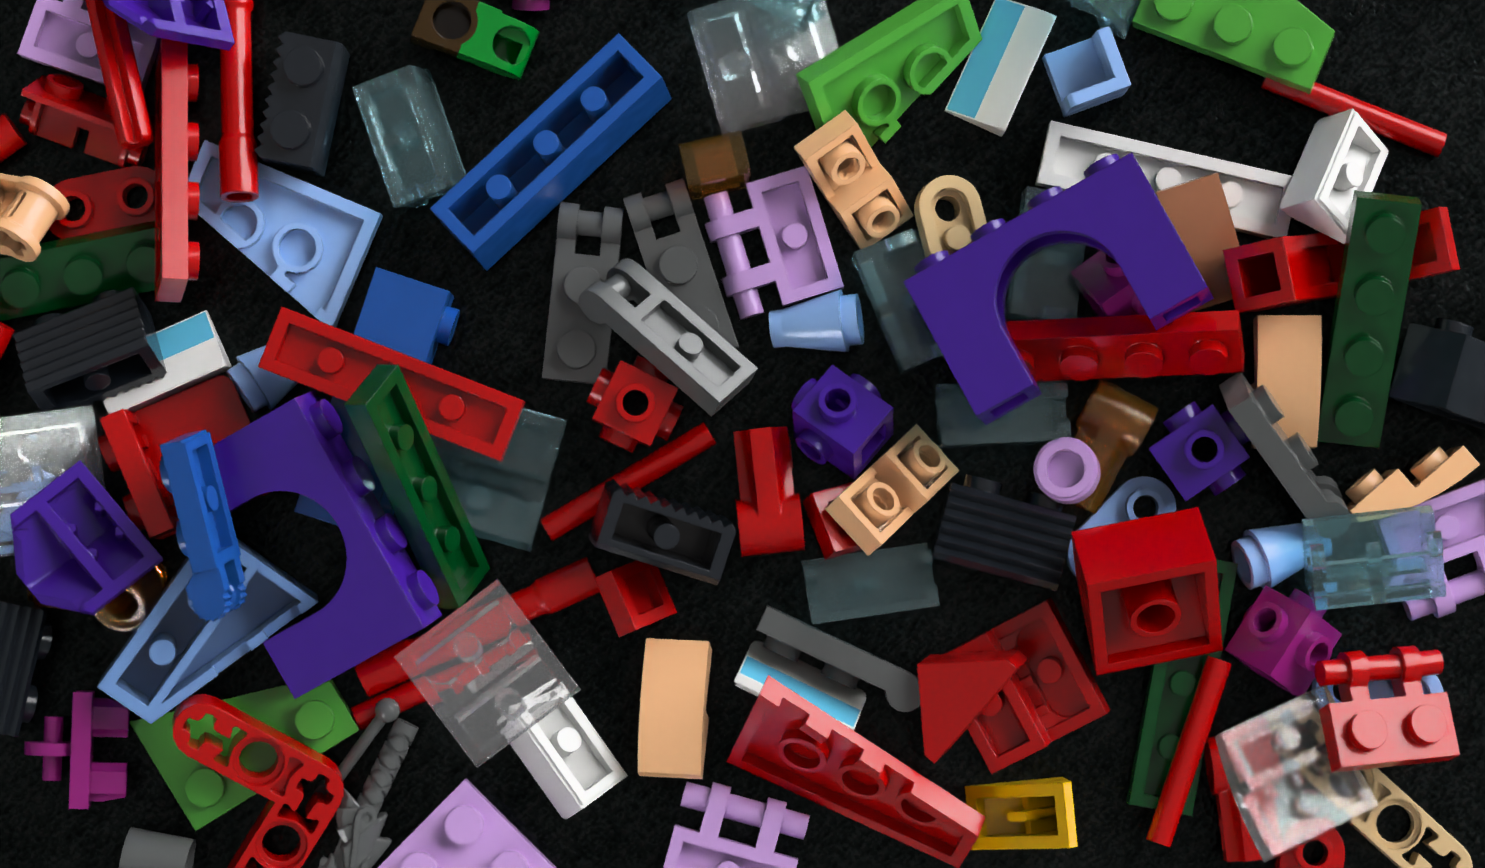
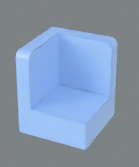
[1042,26,1131,117]

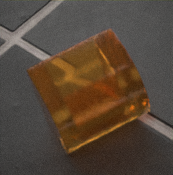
[678,130,751,199]

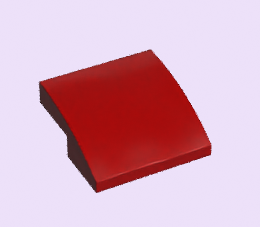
[944,597,1111,774]

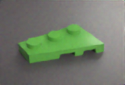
[796,0,982,147]
[1132,0,1335,94]
[129,679,360,831]

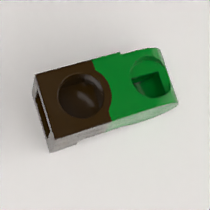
[410,0,540,80]

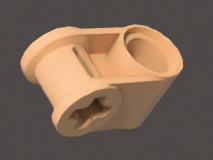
[0,173,70,262]

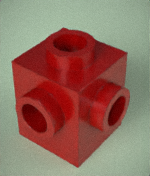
[586,356,684,453]

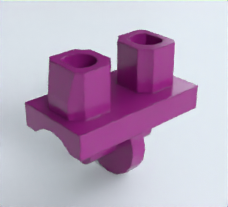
[24,690,130,809]

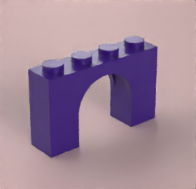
[903,152,1214,425]
[213,390,442,699]

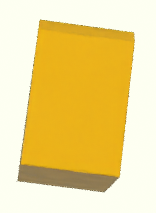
[965,777,1078,850]

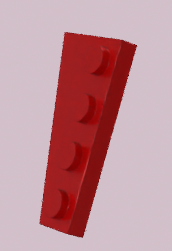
[727,675,986,868]

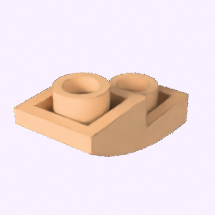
[794,110,914,252]
[1251,315,1322,449]
[825,424,960,556]
[1345,445,1480,521]
[638,638,712,779]

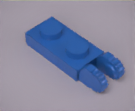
[160,429,248,622]

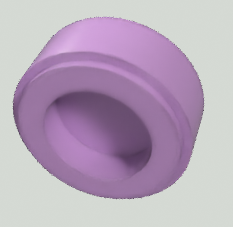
[1034,437,1101,504]

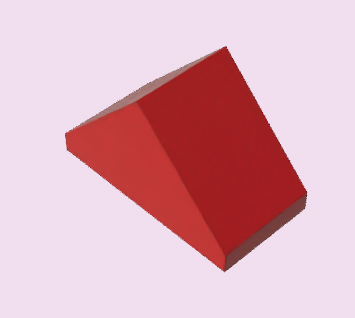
[917,650,1028,764]

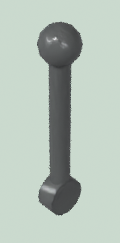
[313,697,400,795]

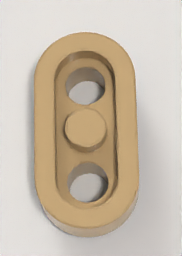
[914,175,987,257]

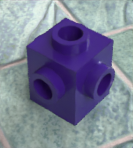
[791,365,893,480]
[1149,401,1250,501]

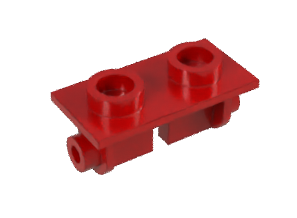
[19,74,155,168]

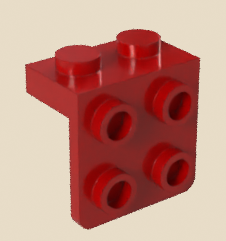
[97,376,271,539]

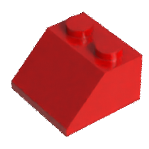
[1071,507,1223,675]

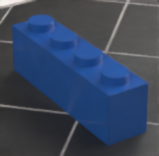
[430,33,672,271]
[294,267,460,526]

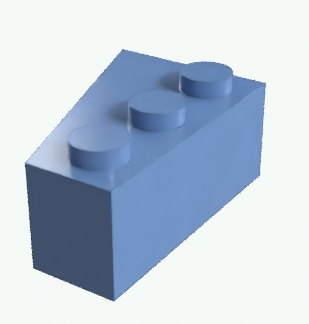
[97,539,318,724]

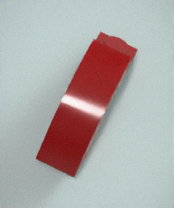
[1223,207,1460,313]

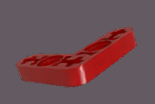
[172,694,344,868]

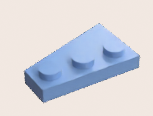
[188,140,383,327]

